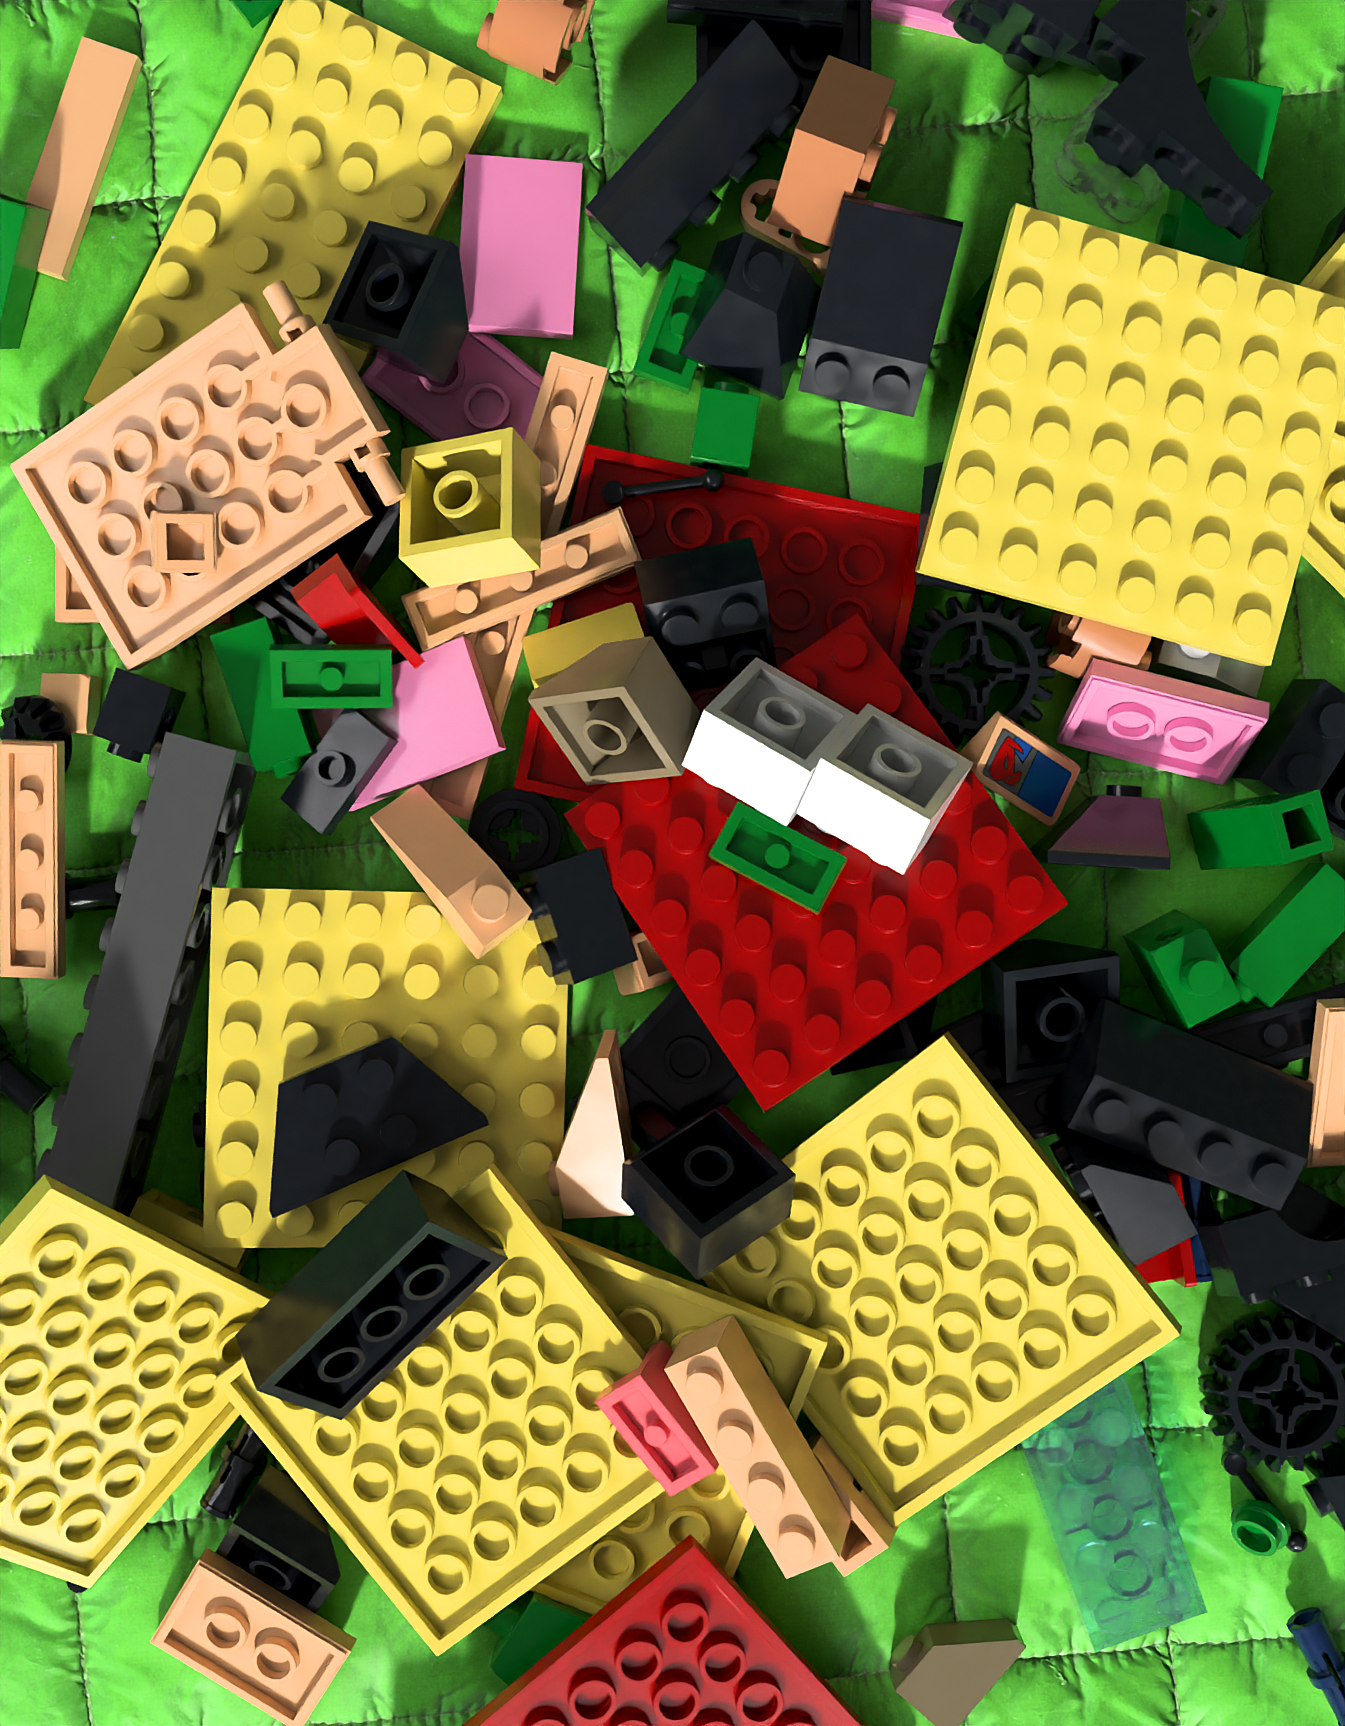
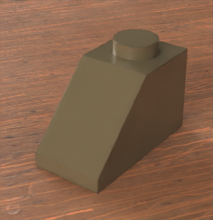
[889,1618,1026,1726]

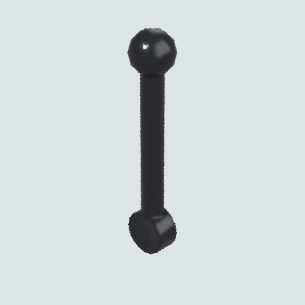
[602,469,725,506]
[1221,1451,1308,1553]

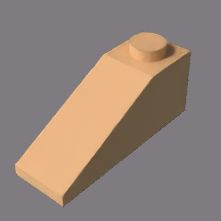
[370,783,532,960]
[549,1029,636,1219]

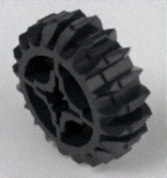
[898,593,1056,749]
[1198,1310,1345,1473]

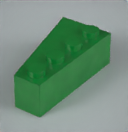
[1155,75,1284,269]

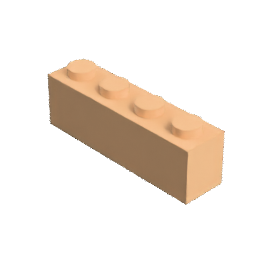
[664,1314,851,1579]

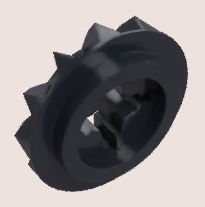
[0,695,72,773]
[468,789,562,882]

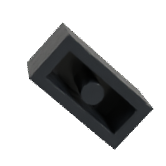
[517,847,638,985]

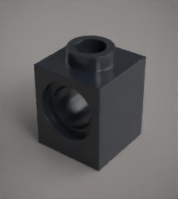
[92,667,186,763]

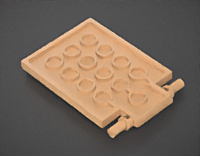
[10,281,406,671]

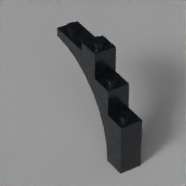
[1085,0,1273,240]

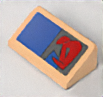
[959,711,1081,827]

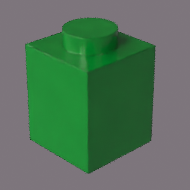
[690,382,760,477]

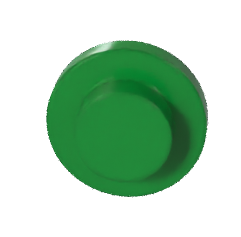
[1231,1499,1291,1557]

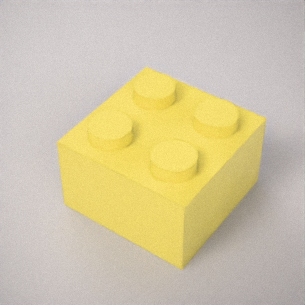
[399,427,541,588]

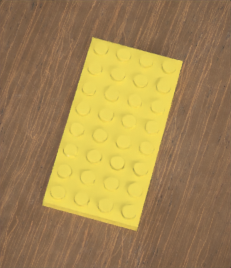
[83,0,503,406]

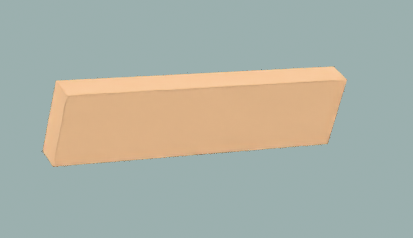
[25,36,143,282]
[401,507,642,652]
[0,739,66,979]

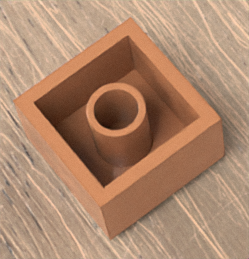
[767,55,898,247]

